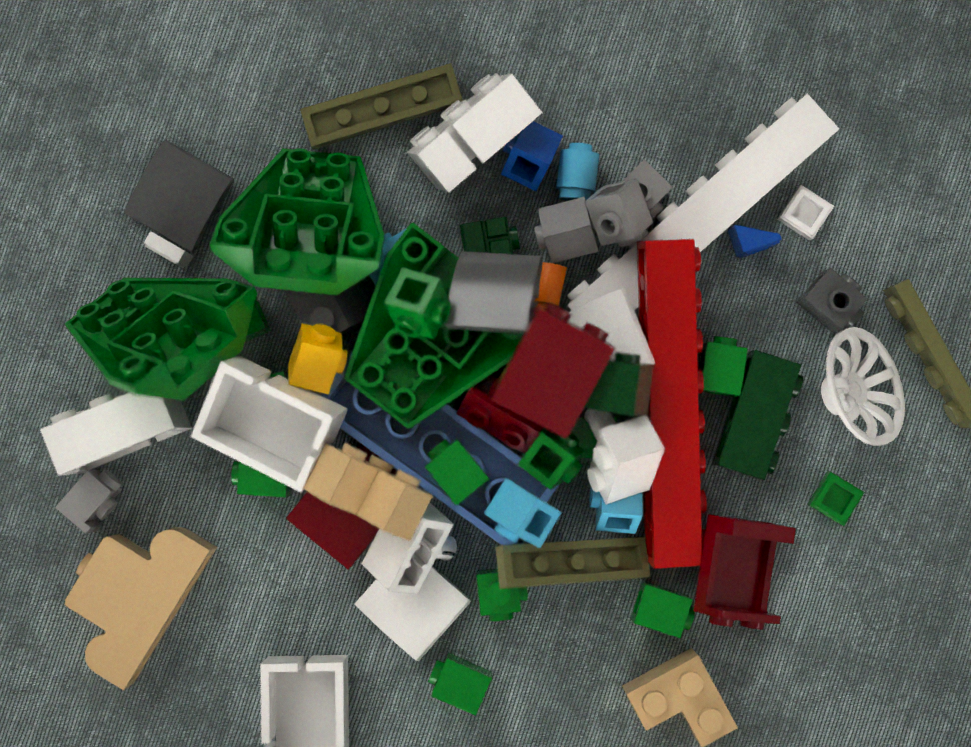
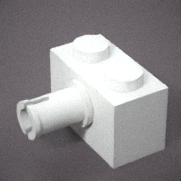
[584,409,665,505]
[361,502,457,594]

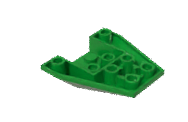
[210,148,384,295]
[344,222,533,429]
[65,278,257,401]

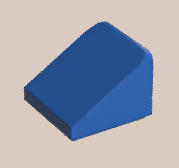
[728,225,782,258]

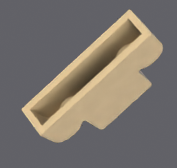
[65,527,217,691]

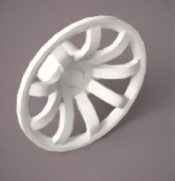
[821,327,905,446]

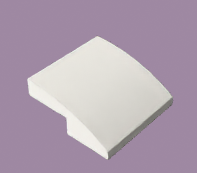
[569,288,656,364]
[355,566,471,662]

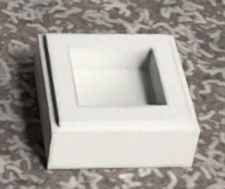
[777,185,834,241]
[144,231,193,268]

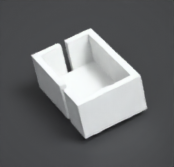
[407,73,542,193]
[190,356,348,492]
[40,392,192,476]
[260,655,349,747]

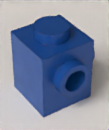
[501,121,563,191]

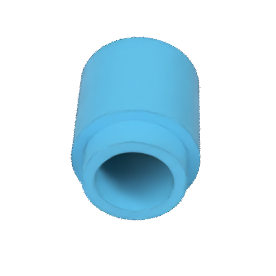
[556,143,600,201]

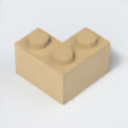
[303,443,432,541]
[622,648,738,747]

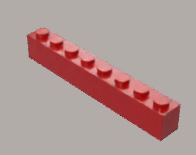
[637,239,707,569]

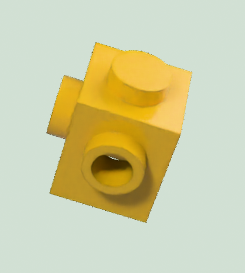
[288,323,348,394]

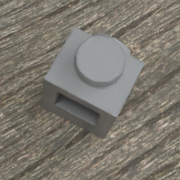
[55,469,122,534]

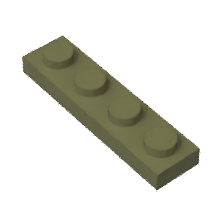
[300,63,463,150]
[883,278,971,428]
[495,537,650,589]

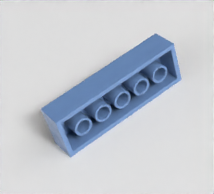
[321,351,559,545]

